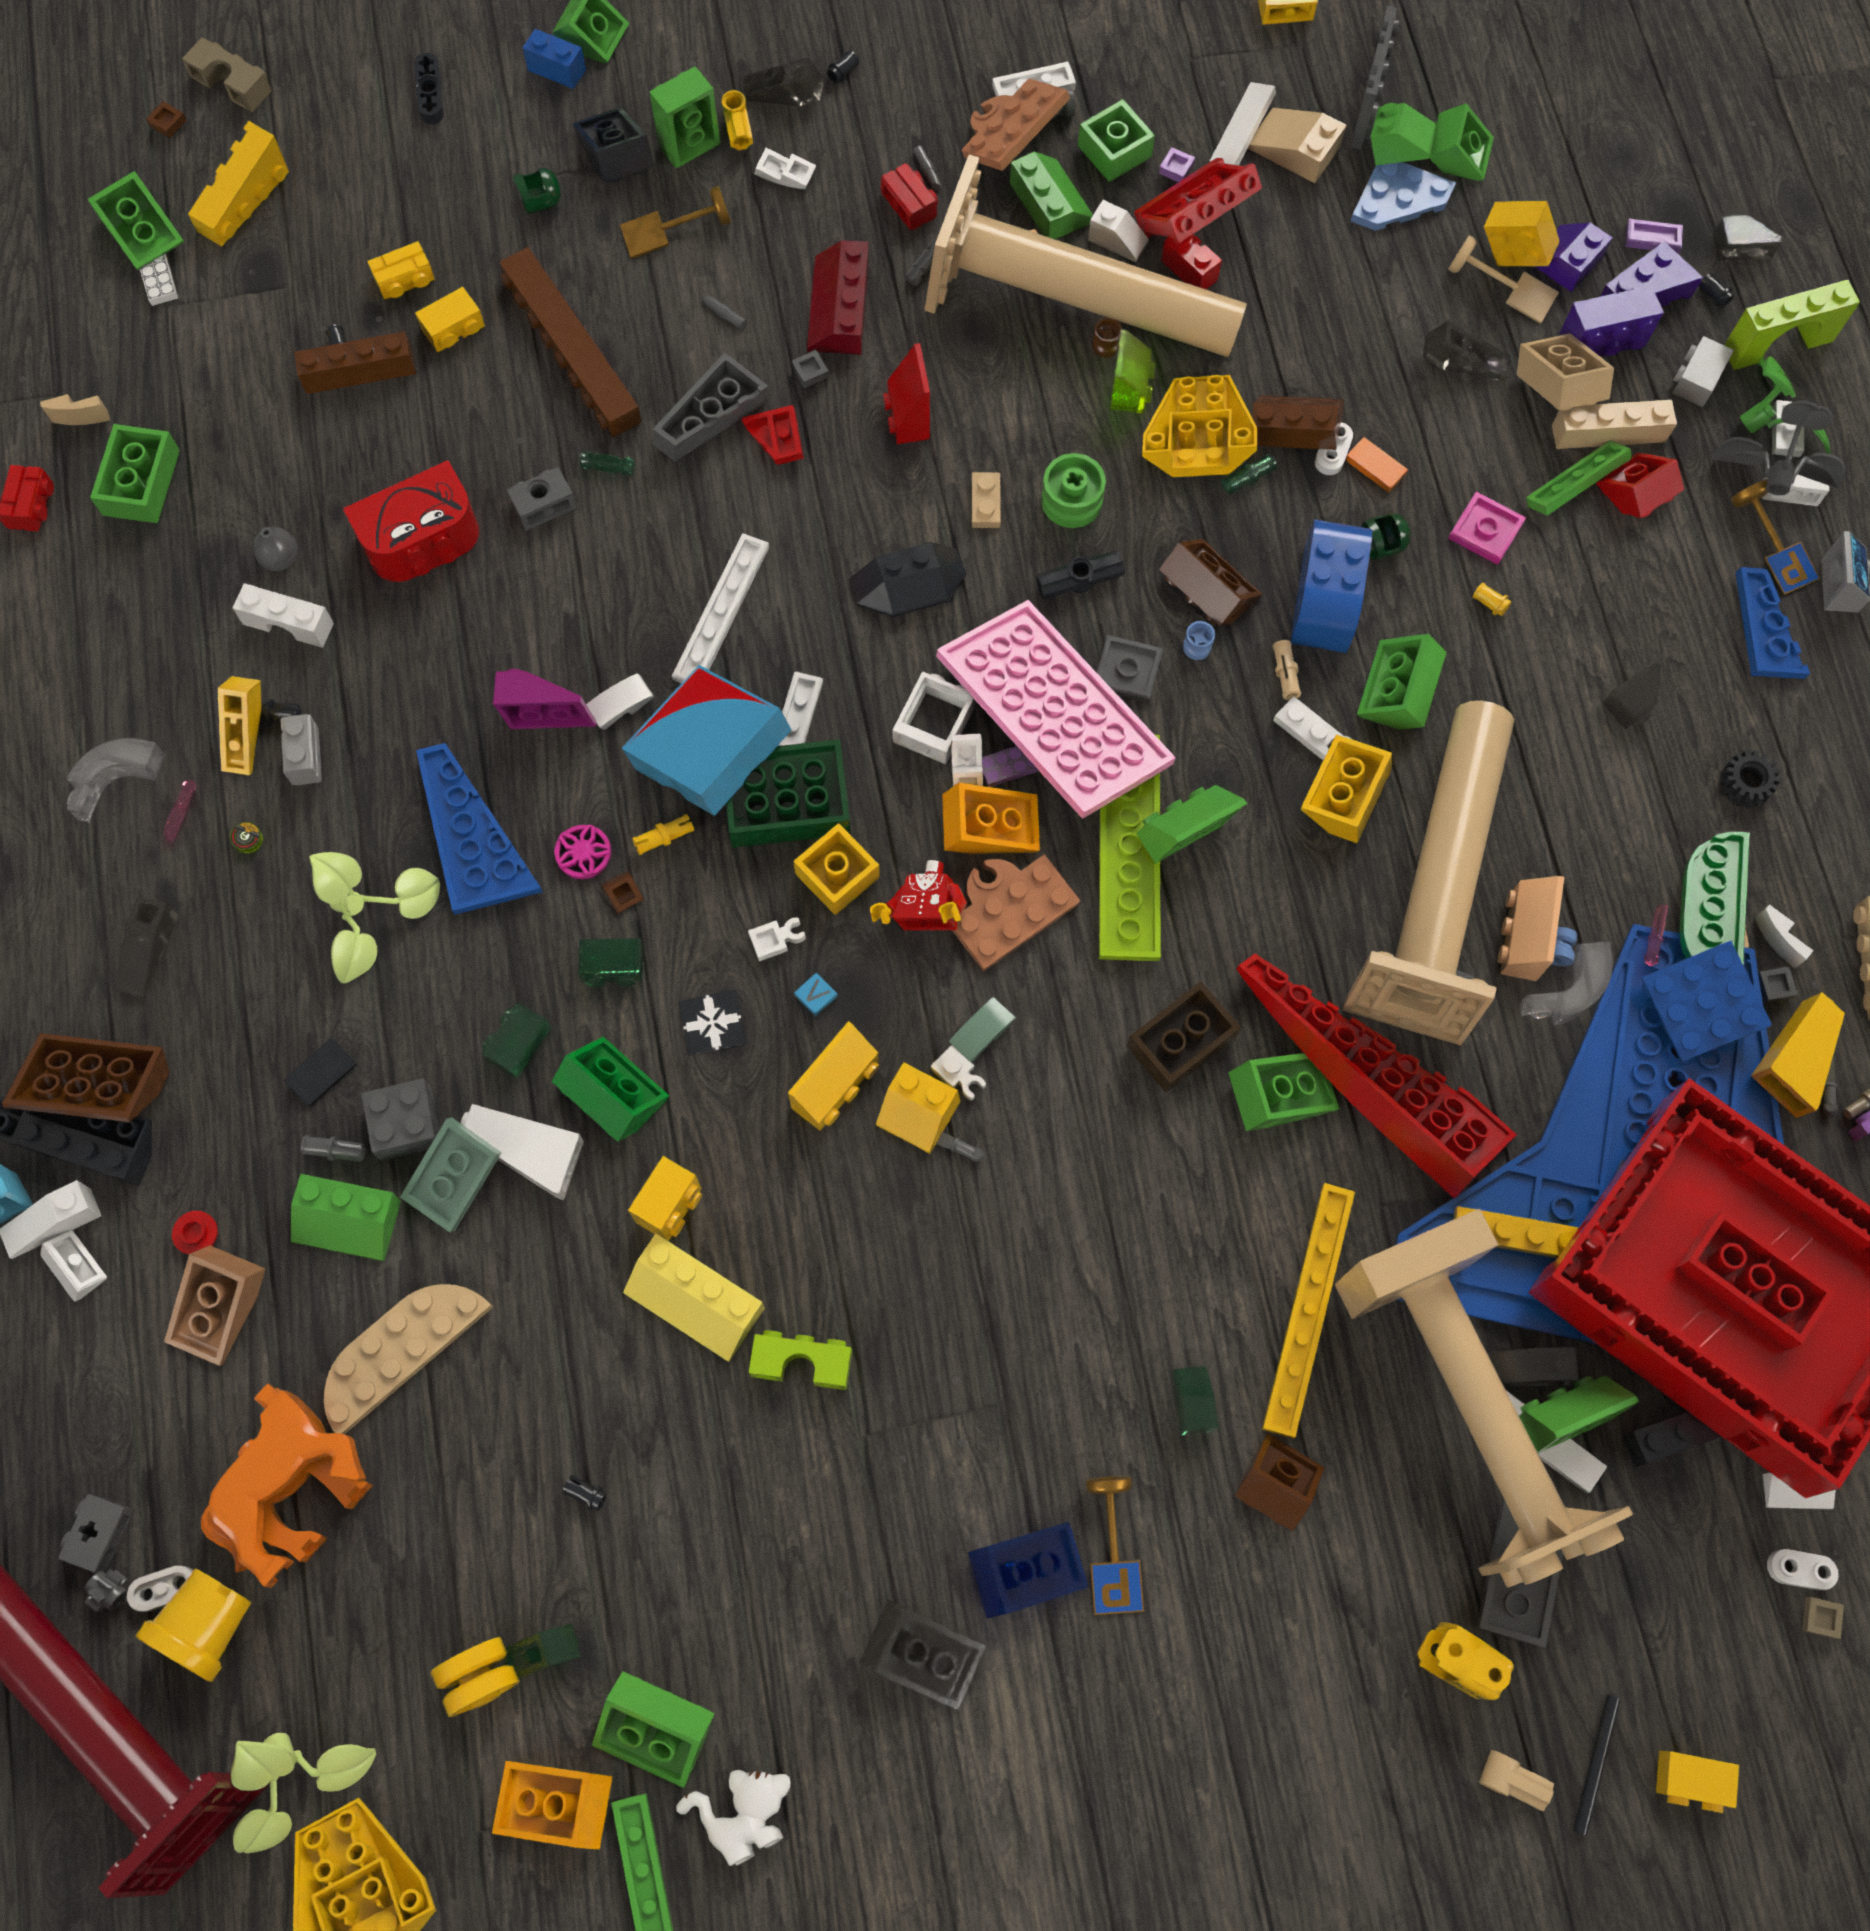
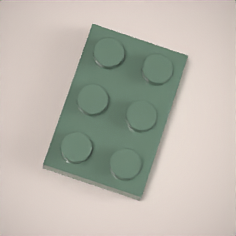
[400,1117,502,1233]

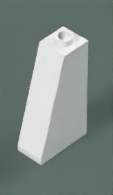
[461,1104,584,1200]

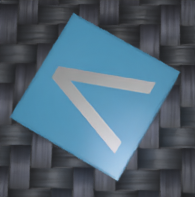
[794,973,838,1017]

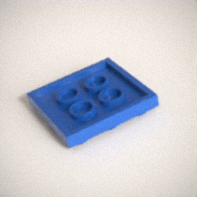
[1641,940,1772,1063]

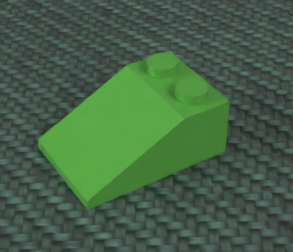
[88,171,184,270]
[1228,1053,1339,1131]

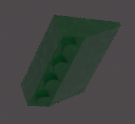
[726,739,851,848]

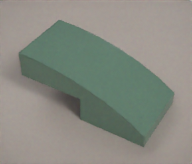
[949,997,1016,1062]

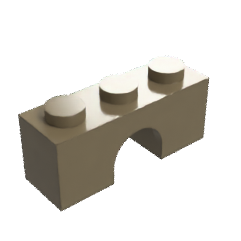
[182,37,272,112]

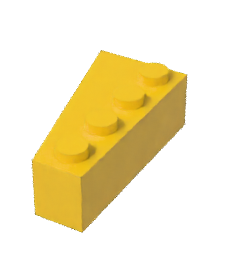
[188,121,289,246]

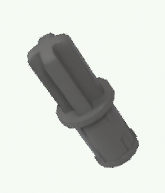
[300,1135,366,1162]

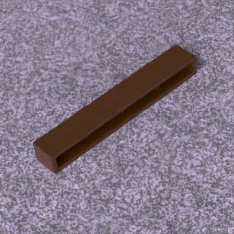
[499,247,642,437]

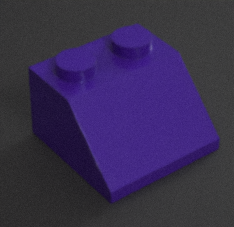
[1534,222,1613,292]

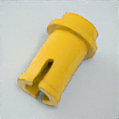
[1472,583,1512,616]

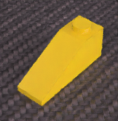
[218,676,261,775]

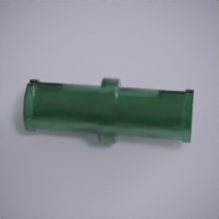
[1221,453,1277,495]

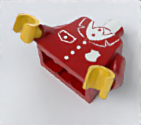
[870,860,967,931]

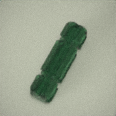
[579,451,635,475]

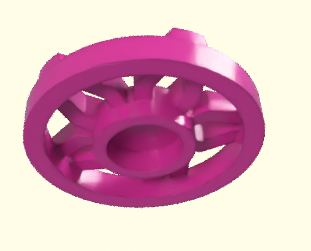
[554,824,611,879]

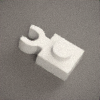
[748,918,806,961]
[930,1045,986,1101]

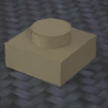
[1802,1597,1844,1639]

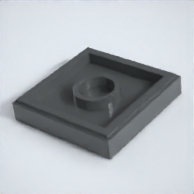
[1097,635,1163,703]

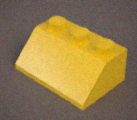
[1301,734,1392,843]
[788,1021,879,1131]

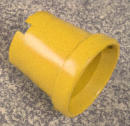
[136,1569,252,1682]

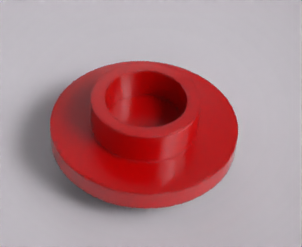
[172,1211,218,1255]

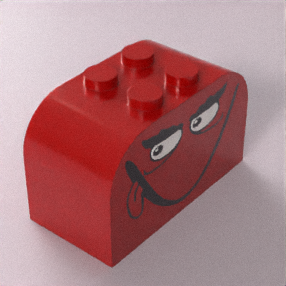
[343,460,479,582]

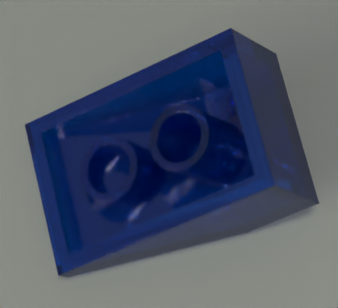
[968,1522,1088,1619]

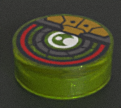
[230,822,263,853]

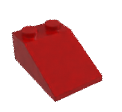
[883,343,930,444]

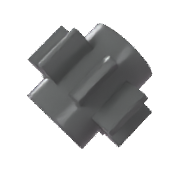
[84,1569,128,1613]

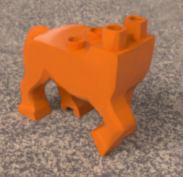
[201,1384,373,1588]

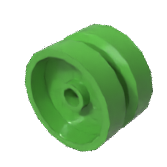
[1041,453,1106,528]

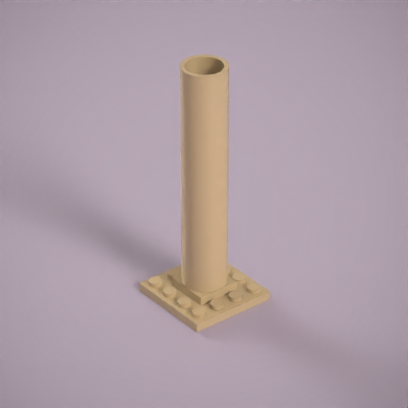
[925,155,1247,357]
[1342,701,1514,1046]

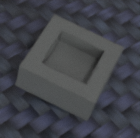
[791,350,829,388]
[1758,966,1798,1004]

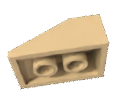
[1247,108,1347,183]

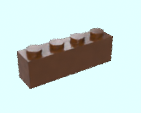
[294,331,416,394]

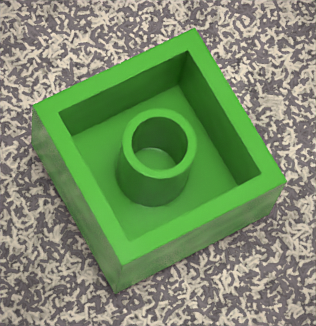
[1078,99,1155,182]

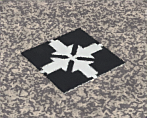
[679,990,746,1055]

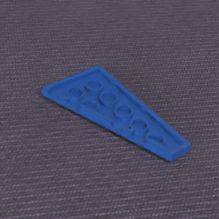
[416,743,543,915]

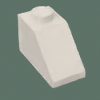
[1088,200,1149,262]

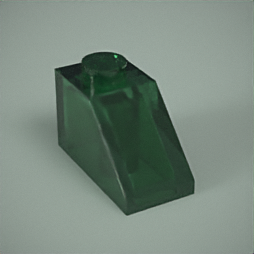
[1173,1366,1219,1435]
[504,1623,581,1680]

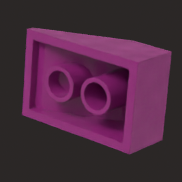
[493,668,596,729]

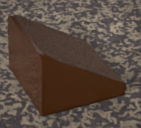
[601,871,644,914]

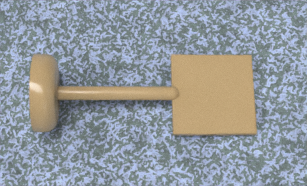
[1448,235,1559,324]

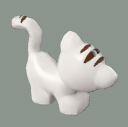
[676,1770,790,1866]

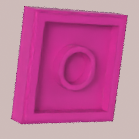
[1448,492,1526,565]

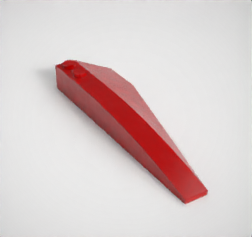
[1236,954,1517,1199]

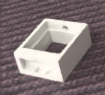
[893,672,975,764]

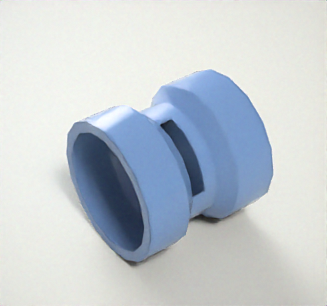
[1183,621,1215,660]
[1551,927,1577,966]

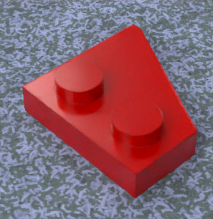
[741,405,804,465]

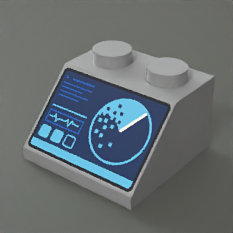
[1821,531,1870,613]

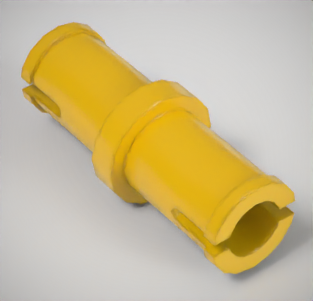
[632,814,694,855]

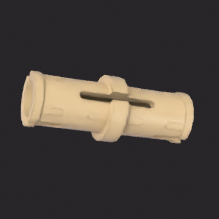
[1273,640,1301,700]

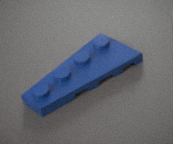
[1735,567,1810,679]

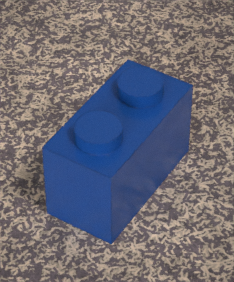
[522,29,586,89]

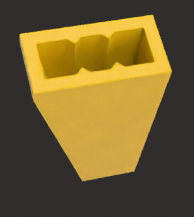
[1751,992,1845,1118]

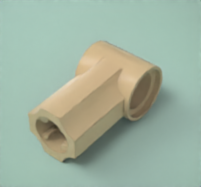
[1479,1750,1554,1811]

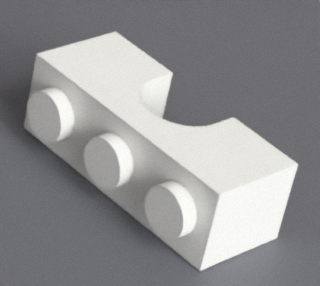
[233,583,334,648]

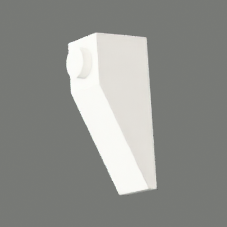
[0,1180,102,1259]

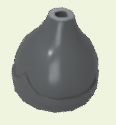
[253,526,298,571]

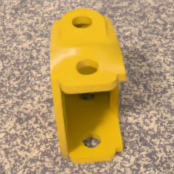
[1417,1622,1514,1700]

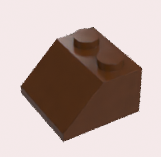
[1235,1433,1324,1531]

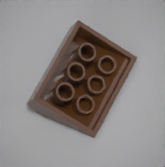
[2,1033,170,1122]

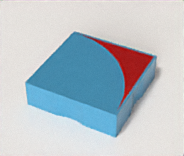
[621,665,792,816]

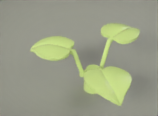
[309,852,440,983]
[230,1733,376,1853]

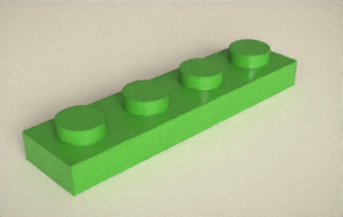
[1526,440,1632,516]
[611,1793,674,1931]

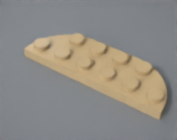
[324,1284,493,1434]

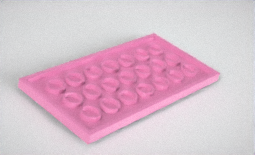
[936,600,1176,819]

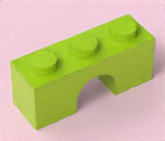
[749,1330,852,1390]

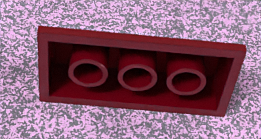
[807,240,869,355]

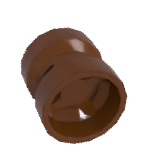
[1093,318,1122,358]

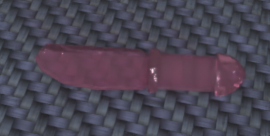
[164,779,197,843]
[1644,904,1668,966]

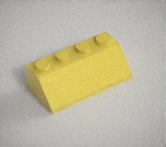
[623,1234,765,1362]

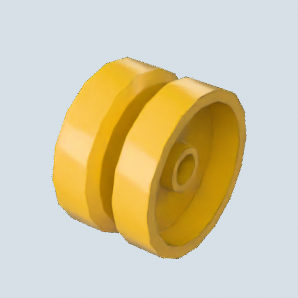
[430,1637,520,1717]

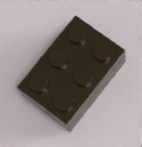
[1127,981,1241,1093]

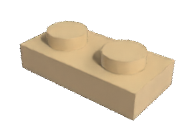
[972,472,1001,528]

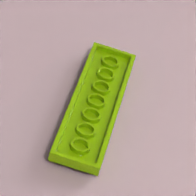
[1099,735,1161,961]

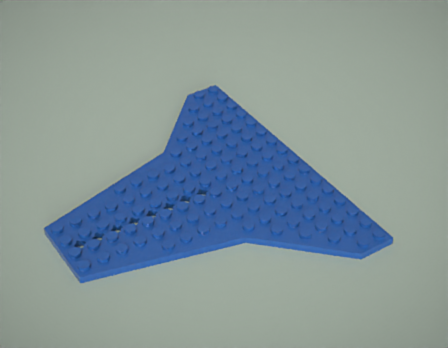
[1395,924,1784,1345]

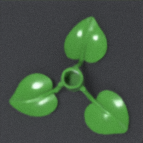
[1740,356,1831,454]

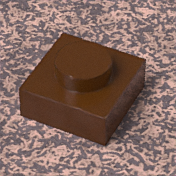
[146,101,187,138]

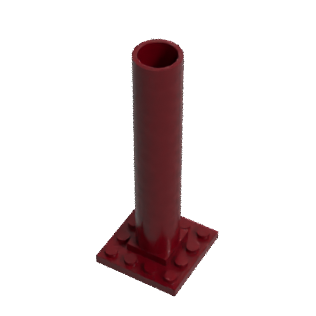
[0,1564,268,1899]

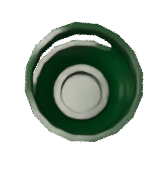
[513,168,561,214]
[1361,513,1411,561]

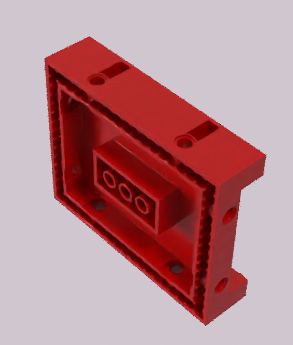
[1528,1078,1870,1499]

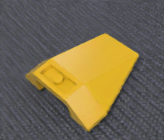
[1142,375,1257,477]
[293,1798,436,1931]

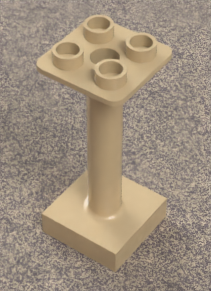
[1335,1208,1633,1588]

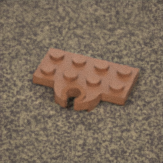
[962,78,1070,171]
[952,854,1080,972]

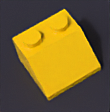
[876,1062,961,1154]

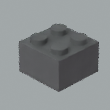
[361,1078,439,1161]

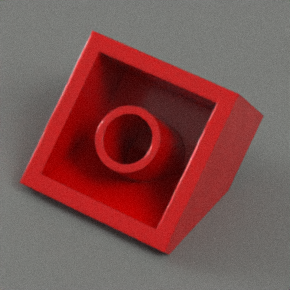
[1596,452,1684,518]

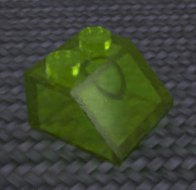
[1110,330,1156,413]

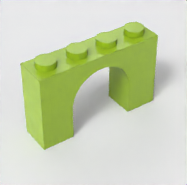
[1724,280,1860,370]

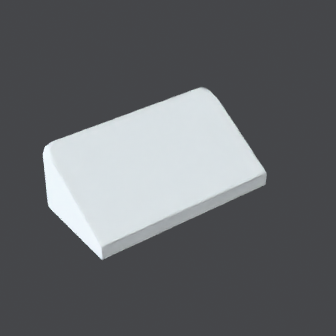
[40,1229,107,1302]
[1763,1473,1836,1509]

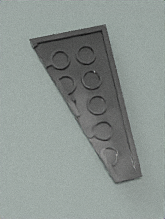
[1350,5,1400,150]

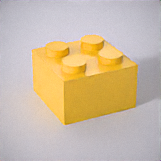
[1484,201,1560,266]
[793,823,880,915]
[628,1156,702,1241]

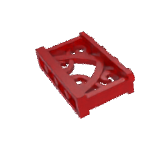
[1134,158,1262,243]

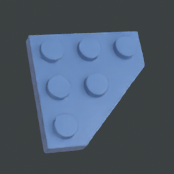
[1351,162,1456,231]

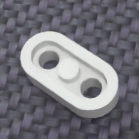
[1315,423,1353,475]
[1767,1549,1839,1590]
[127,1566,194,1612]

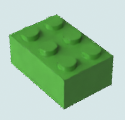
[649,66,720,168]
[90,424,180,523]

